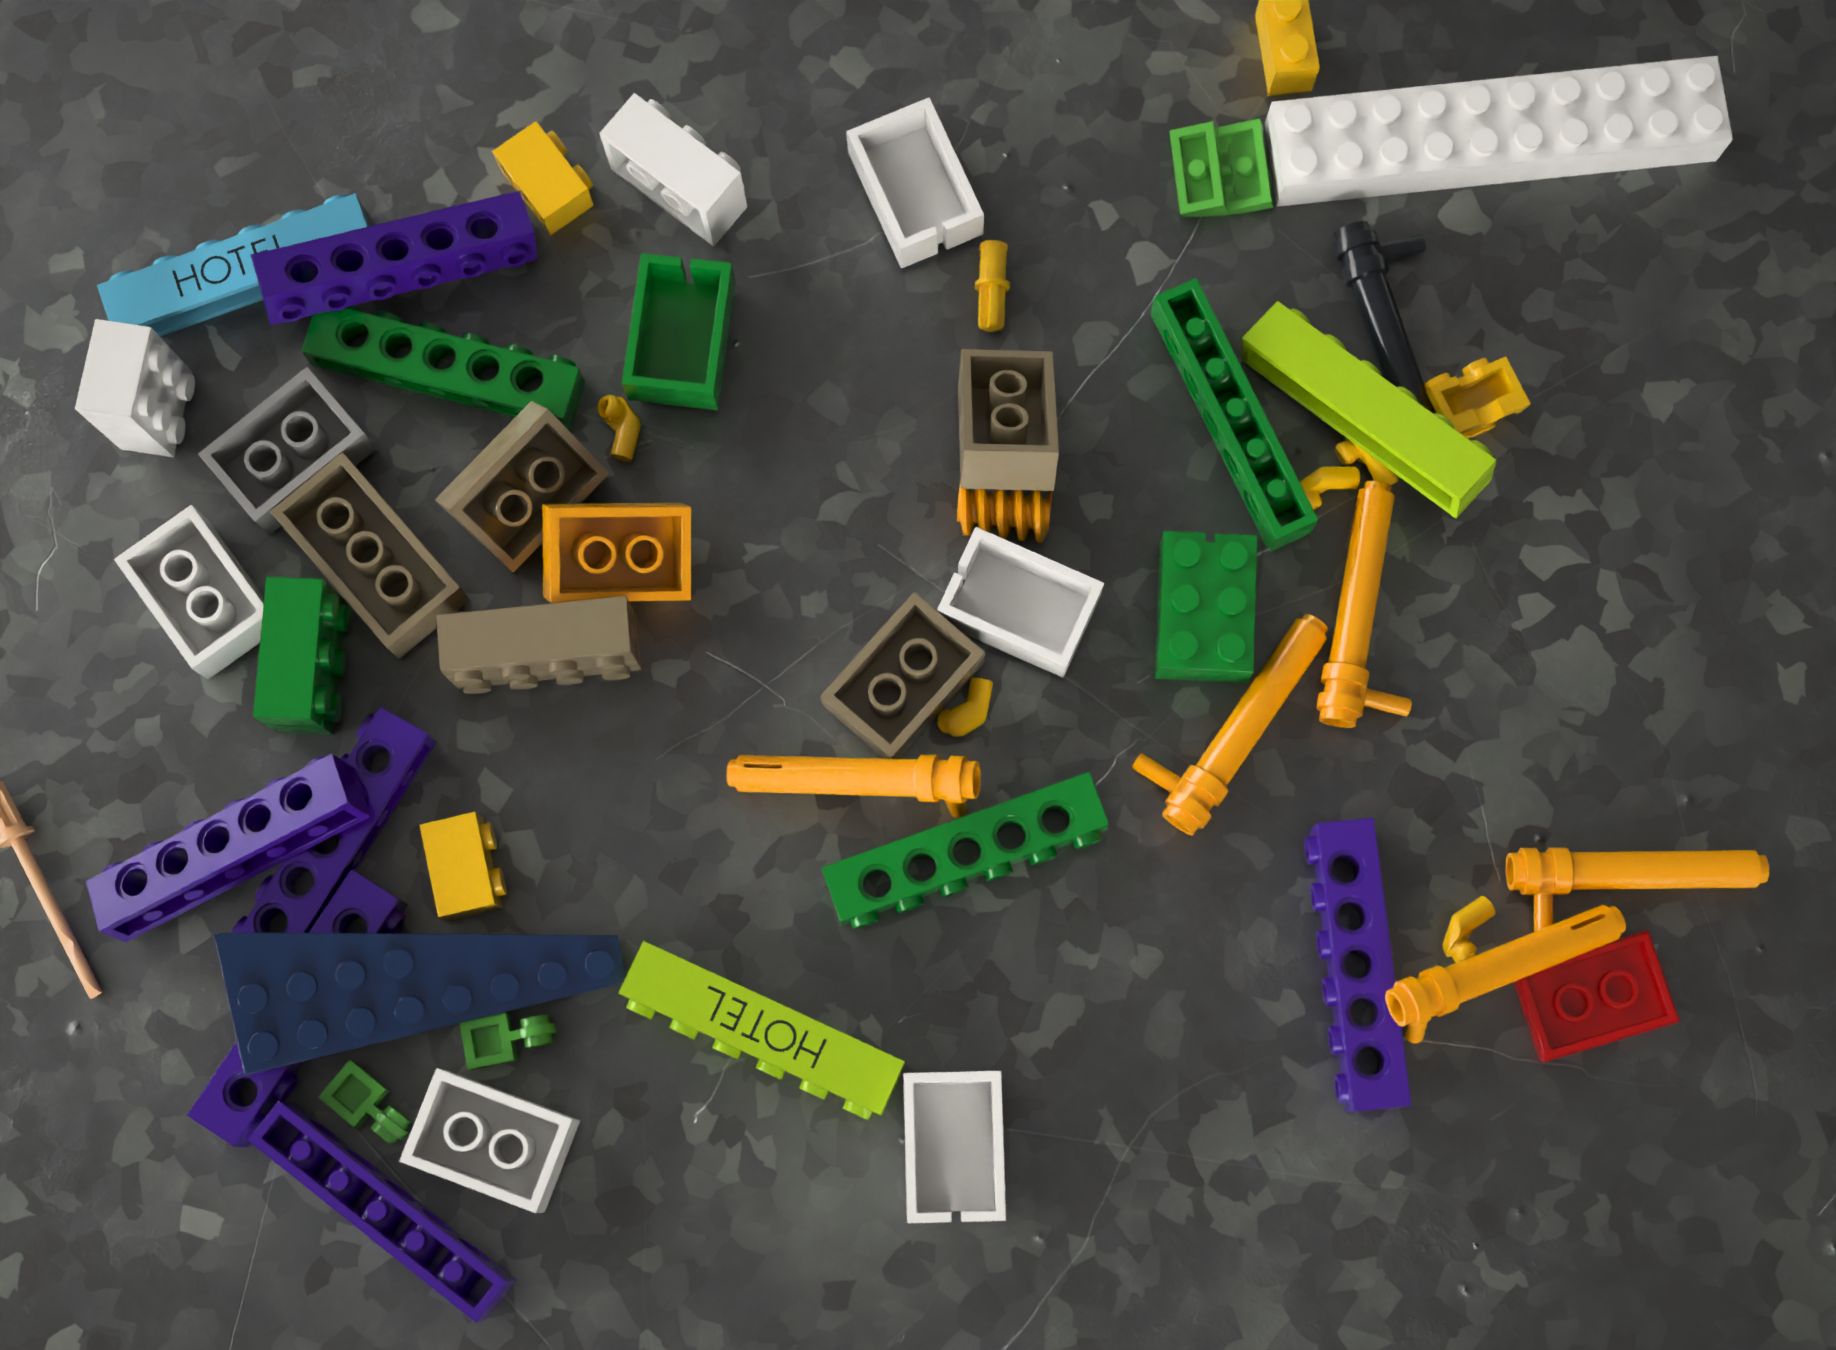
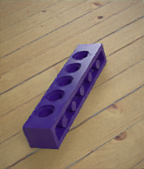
[250,191,537,325]
[231,706,437,933]
[86,754,371,942]
[1304,818,1411,1113]
[186,869,408,1147]
[248,1101,517,1323]

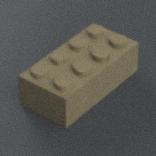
[270,452,470,659]
[436,596,642,694]

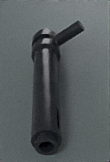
[1333,221,1434,414]

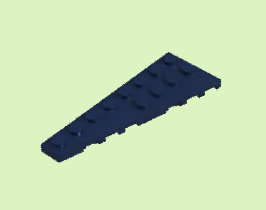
[214,932,627,1076]

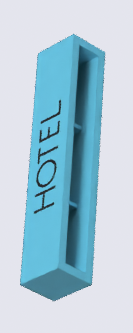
[97,193,371,337]

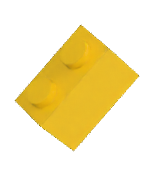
[1255,0,1320,96]
[492,121,594,236]
[419,812,507,922]

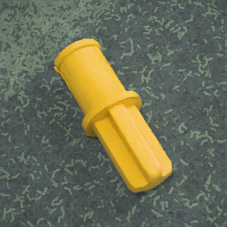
[975,240,1010,332]

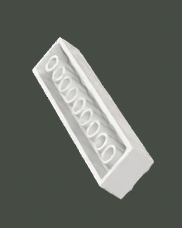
[1265,56,1733,207]

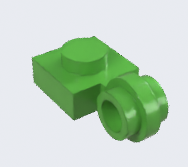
[460,1013,556,1070]
[318,1060,411,1145]

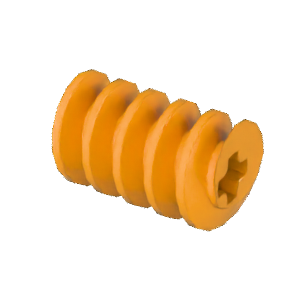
[957,481,1053,543]

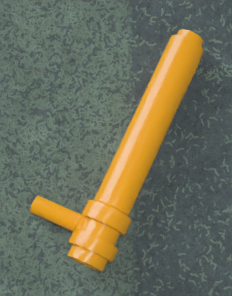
[1316,481,1412,728]
[1132,614,1328,835]
[727,755,981,818]
[1505,847,1769,932]
[1385,905,1626,1044]

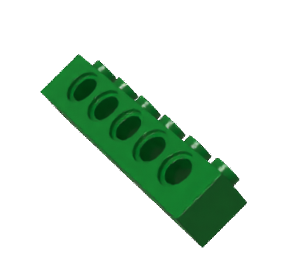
[1150,278,1318,552]
[301,305,585,431]
[821,772,1109,930]

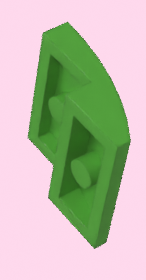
[1169,118,1274,217]

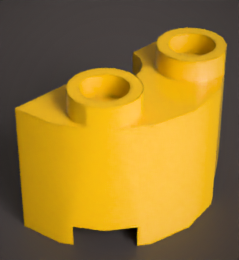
[1424,357,1531,439]

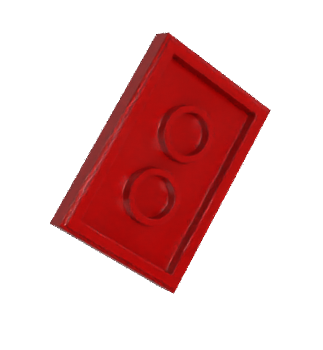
[1513,930,1680,1063]

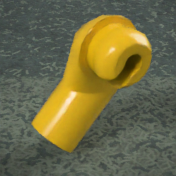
[597,394,641,462]
[1335,437,1399,485]
[1300,466,1360,510]
[937,678,993,737]
[1442,896,1495,963]

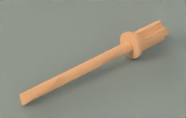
[0,781,102,999]

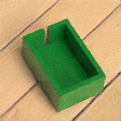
[622,253,736,410]
[1154,531,1257,683]
[253,577,350,735]

